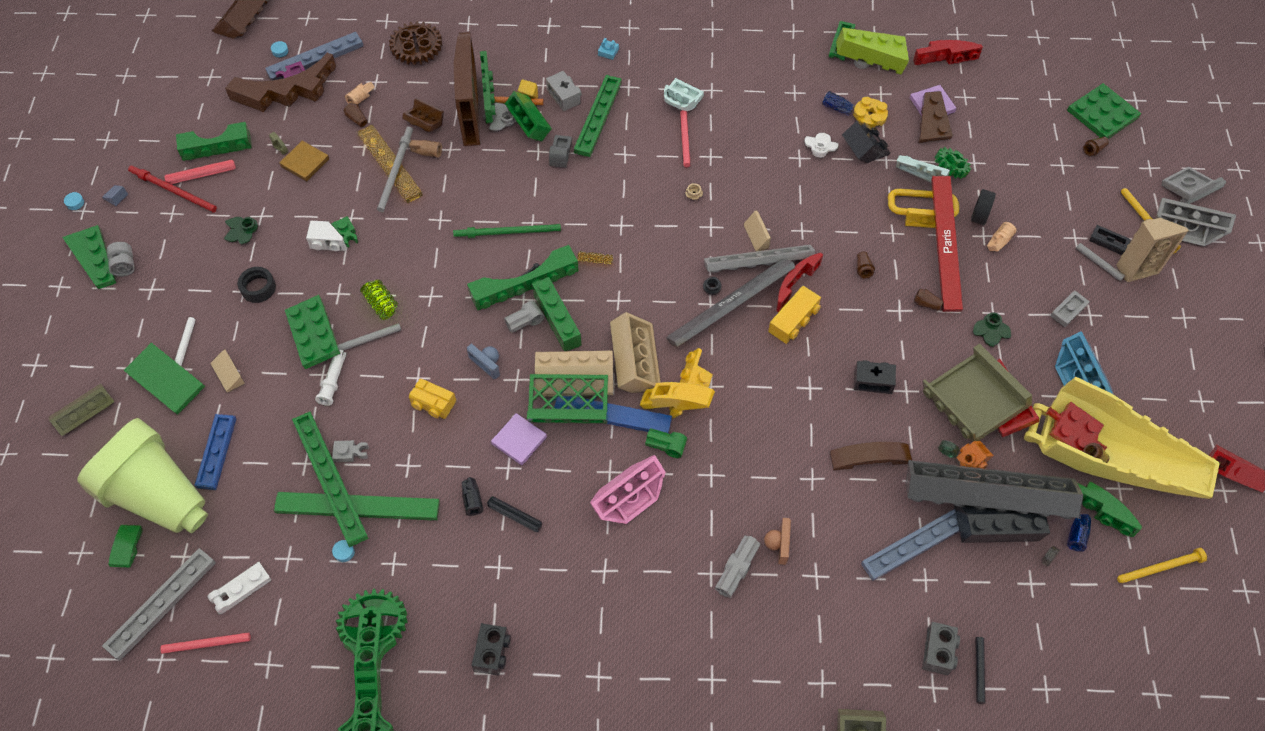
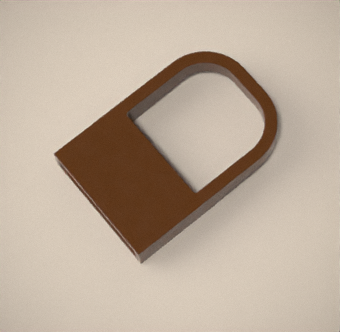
[454,32,481,146]

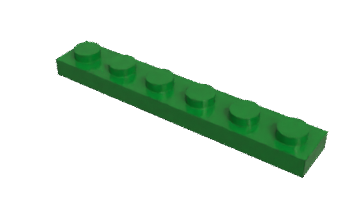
[574,75,622,157]

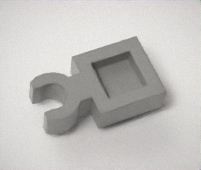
[332,440,369,462]

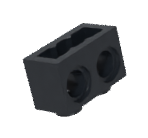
[471,623,511,676]

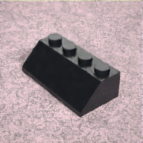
[954,505,1050,543]

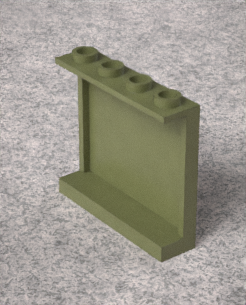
[923,344,1032,442]

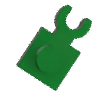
[331,216,358,247]

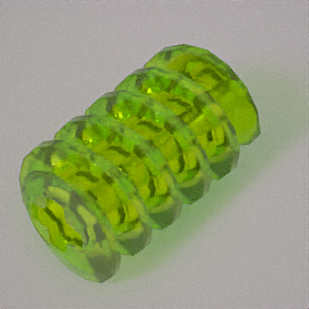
[360,279,398,320]

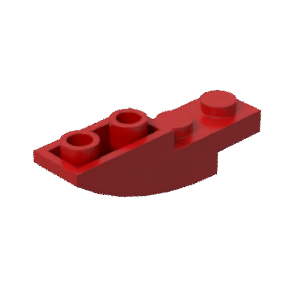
[913,40,983,65]

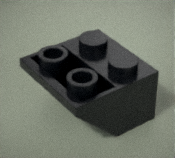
[842,121,891,163]

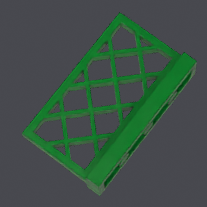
[527,374,608,424]

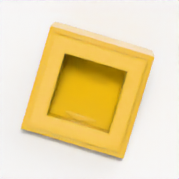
[518,79,538,98]

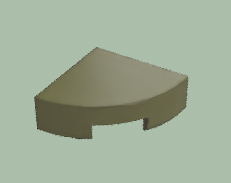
[269,132,288,155]

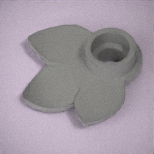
[483,103,516,131]

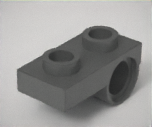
[549,135,572,168]

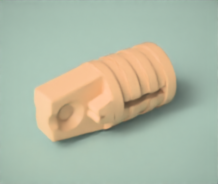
[345,82,375,105]
[987,222,1016,252]

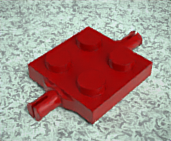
[1045,402,1107,452]

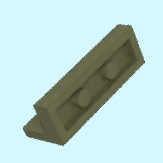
[49,384,114,436]

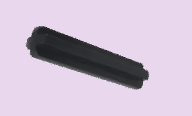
[487,496,543,532]

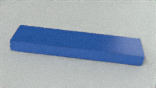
[194,414,236,490]

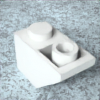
[306,221,346,251]

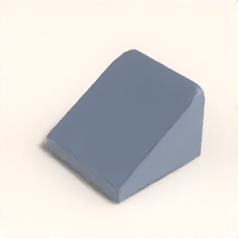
[102,185,128,206]

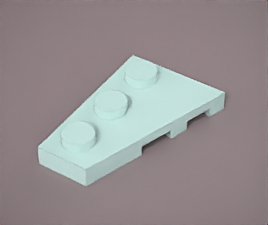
[896,155,950,183]

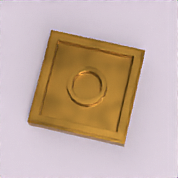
[279,141,329,182]

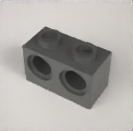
[922,622,960,675]

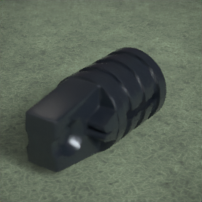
[462,477,484,516]

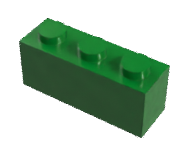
[505,91,552,141]

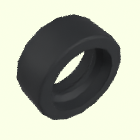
[971,189,996,225]
[237,267,276,303]

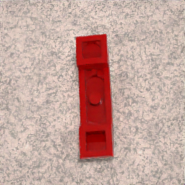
[776,253,823,312]

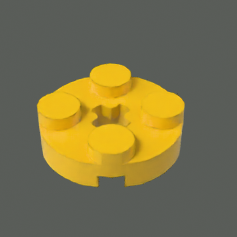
[853,97,888,128]

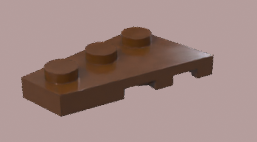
[918,91,953,143]

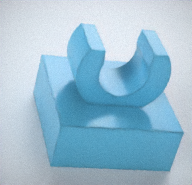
[598,38,619,60]

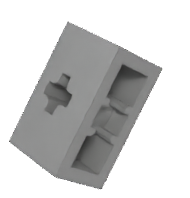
[546,71,582,112]

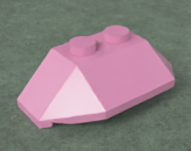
[590,455,666,524]

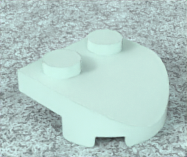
[664,78,704,111]

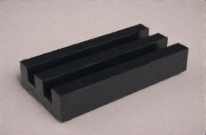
[1089,225,1131,255]

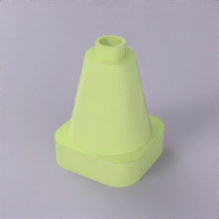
[77,418,208,533]

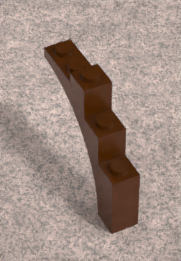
[225,52,336,112]

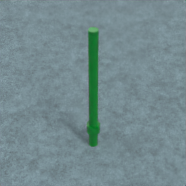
[453,224,561,238]

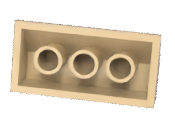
[1116,218,1189,282]
[610,312,661,393]
[535,351,613,396]

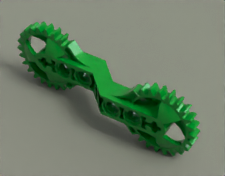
[336,589,408,731]

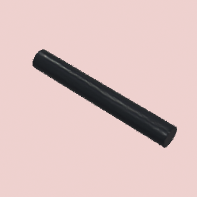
[975,637,985,704]

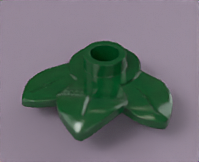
[224,217,258,245]
[973,312,1011,347]

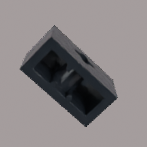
[853,360,896,394]

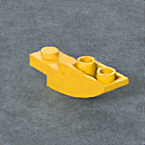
[640,382,715,411]

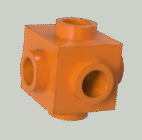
[956,441,994,469]

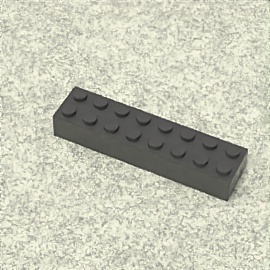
[905,460,1083,519]

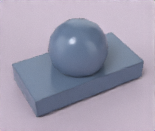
[467,343,500,379]

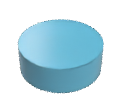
[271,41,289,57]
[64,192,84,210]
[332,540,355,562]

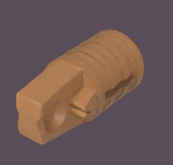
[409,140,442,158]

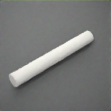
[175,317,196,366]

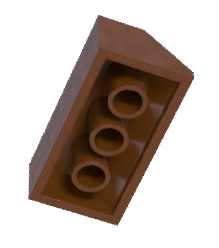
[212,0,269,39]

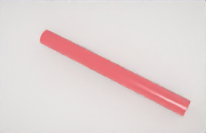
[680,110,690,168]
[161,632,251,654]

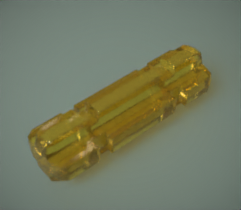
[578,251,613,264]

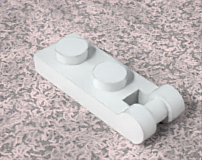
[207,562,272,614]

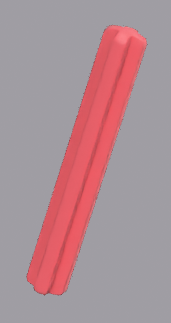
[165,159,236,184]

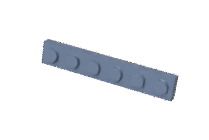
[265,32,364,81]
[861,509,960,581]

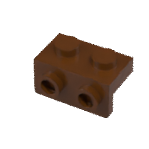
[402,98,444,132]

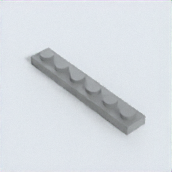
[704,245,815,272]
[102,548,216,661]

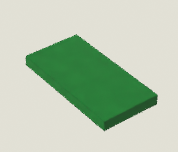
[124,343,205,415]

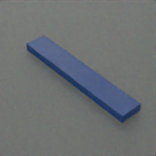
[554,396,672,433]

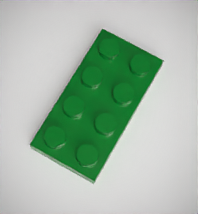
[285,295,341,369]

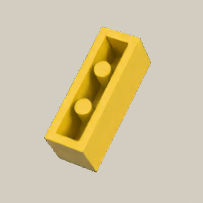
[768,286,821,344]

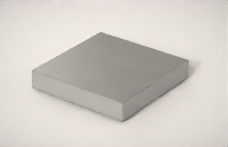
[1162,167,1216,201]

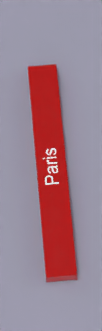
[931,176,963,312]

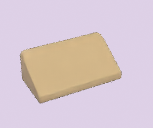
[744,211,771,251]
[211,350,245,392]

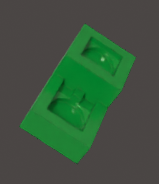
[108,525,143,568]

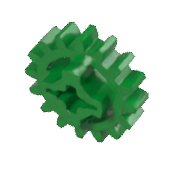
[934,147,972,179]

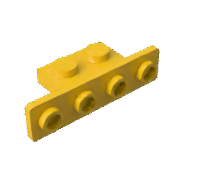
[669,348,713,419]

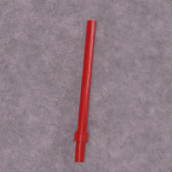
[128,165,217,213]

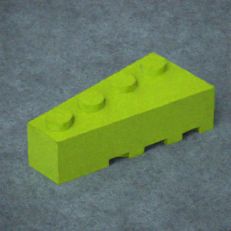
[836,28,909,75]

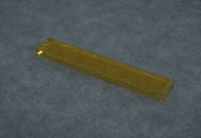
[357,125,423,203]

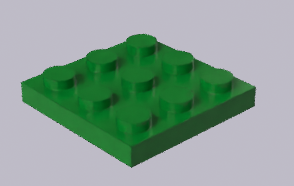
[1067,83,1141,139]

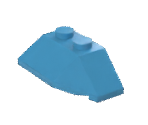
[1055,331,1114,395]

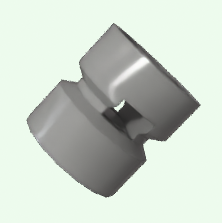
[107,242,135,276]

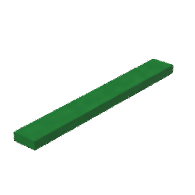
[292,411,369,548]
[274,492,440,521]

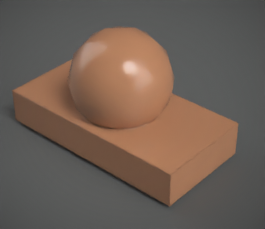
[764,518,791,565]

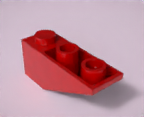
[1209,444,1265,493]

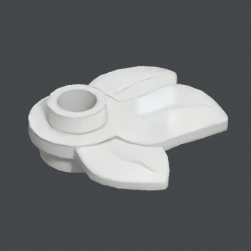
[805,133,838,157]

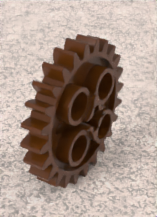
[389,21,443,65]

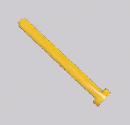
[1117,548,1207,583]

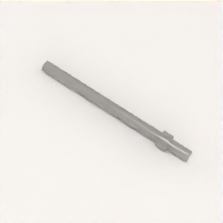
[377,127,413,212]

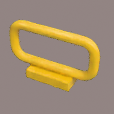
[888,189,959,228]

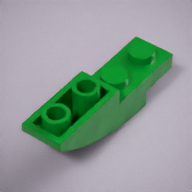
[1078,481,1142,537]

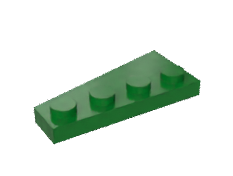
[480,51,496,123]
[62,225,116,290]

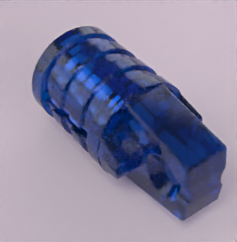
[822,91,854,115]
[1067,514,1091,552]

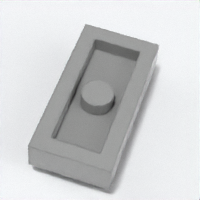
[1050,290,1090,327]

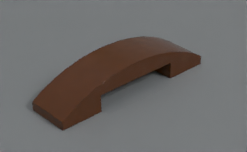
[830,442,912,470]

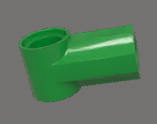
[645,428,688,458]

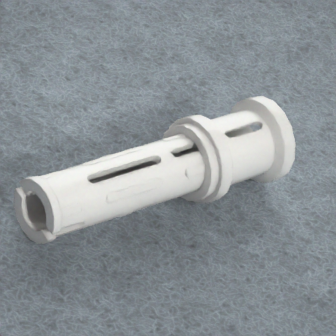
[315,350,346,406]

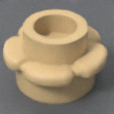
[685,183,703,200]

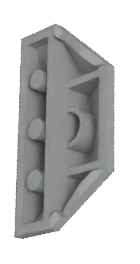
[1156,198,1236,246]

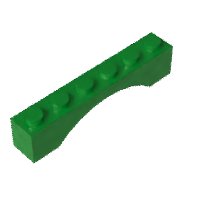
[467,245,579,311]

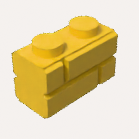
[409,378,456,419]

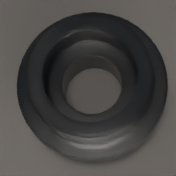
[703,277,722,295]

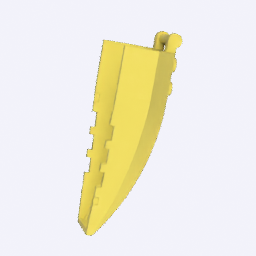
[1024,377,1219,499]

